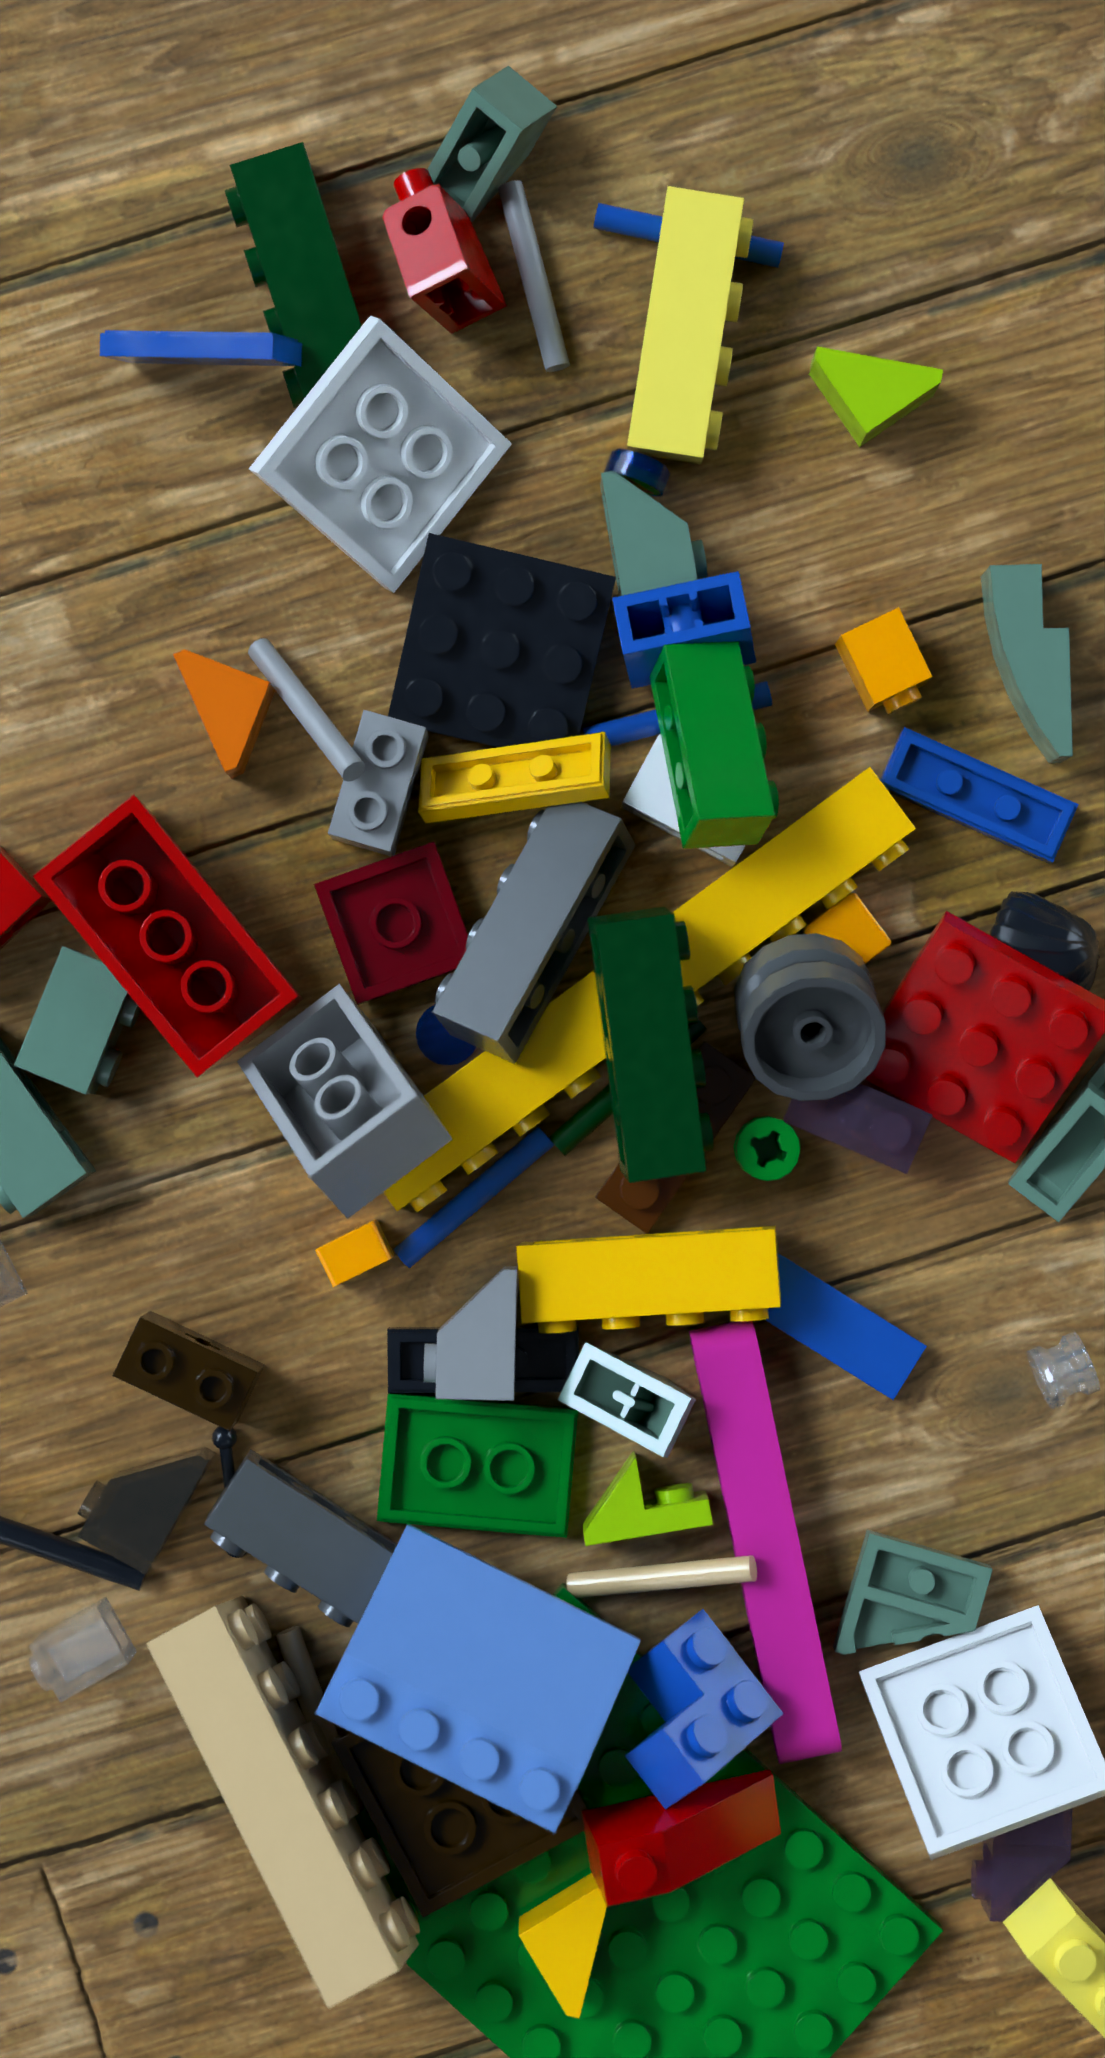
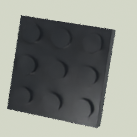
[388,533,616,747]

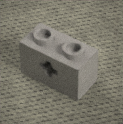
[328,710,429,856]

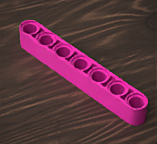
[689,1321,842,1764]

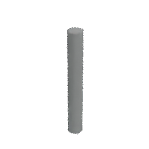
[498,180,570,372]
[248,638,365,781]

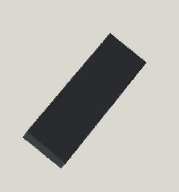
[387,1326,579,1393]

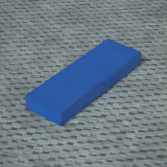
[100,330,302,366]
[880,727,1079,864]
[765,1253,927,1400]

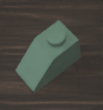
[427,66,557,223]
[600,471,708,596]

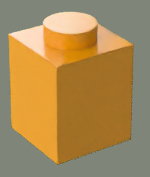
[835,607,933,715]

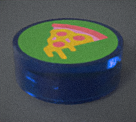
[604,449,670,497]

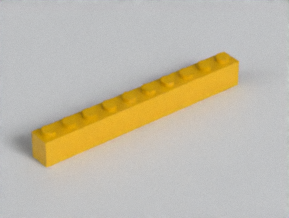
[383,767,916,1213]

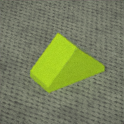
[809,346,943,447]

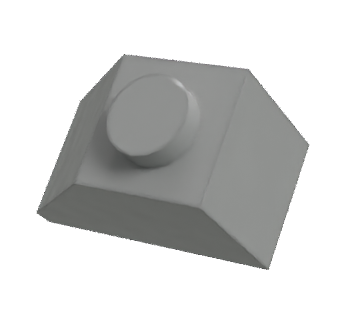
[424,1266,517,1401]

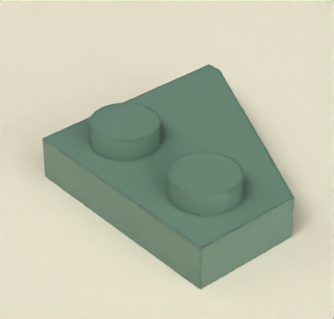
[833,1529,993,1655]

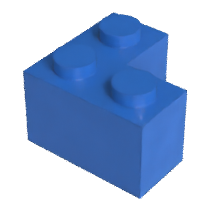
[625,1609,784,1809]

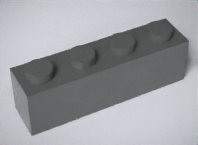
[432,802,636,1064]
[204,1449,397,1627]

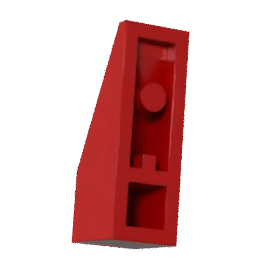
[582,1769,781,1907]

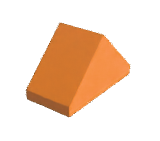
[173,649,276,778]

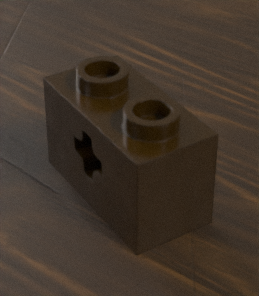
[112,1311,265,1431]

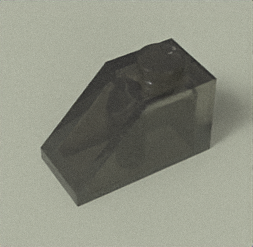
[78,1447,216,1574]

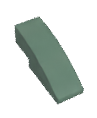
[981,564,1073,763]
[1008,1051,1105,1222]

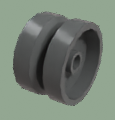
[734,933,885,1101]

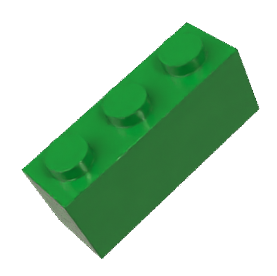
[649,641,779,849]

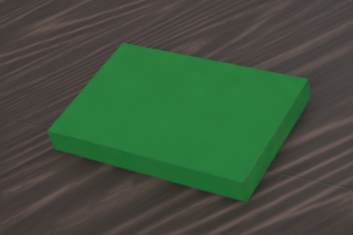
[377,1393,578,1538]

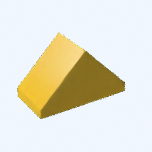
[519,1873,607,2019]

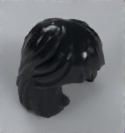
[990,891,1100,991]

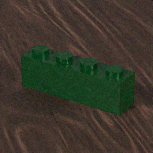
[225,142,362,408]
[588,907,714,1183]

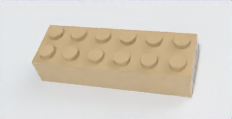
[146,1595,420,2009]

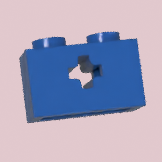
[612,571,756,689]

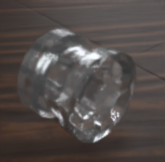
[1026,1332,1100,1409]

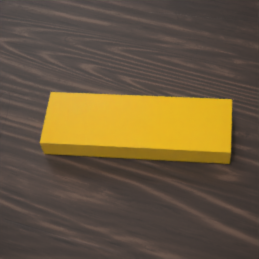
[418,732,611,824]

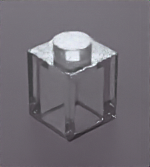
[29,1597,137,1703]

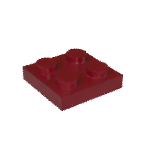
[314,841,468,1005]

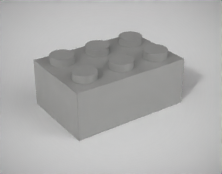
[237,984,453,1219]

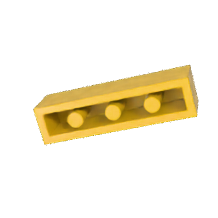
[516,1225,781,1334]

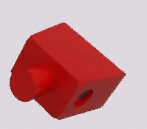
[382,168,507,334]

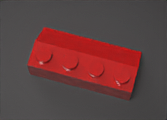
[33,795,303,1078]

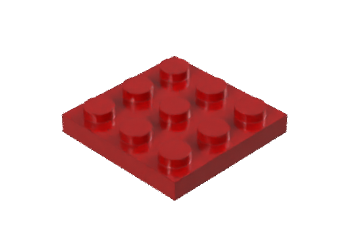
[865,910,1105,1164]

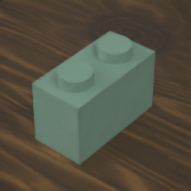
[14,946,141,1094]

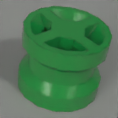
[733,1116,800,1181]

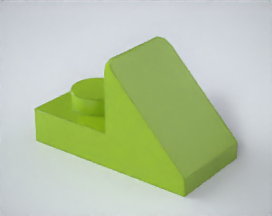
[583,1451,713,1546]

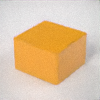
[800,893,891,964]
[315,1219,394,1287]

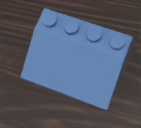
[315,1524,641,1833]

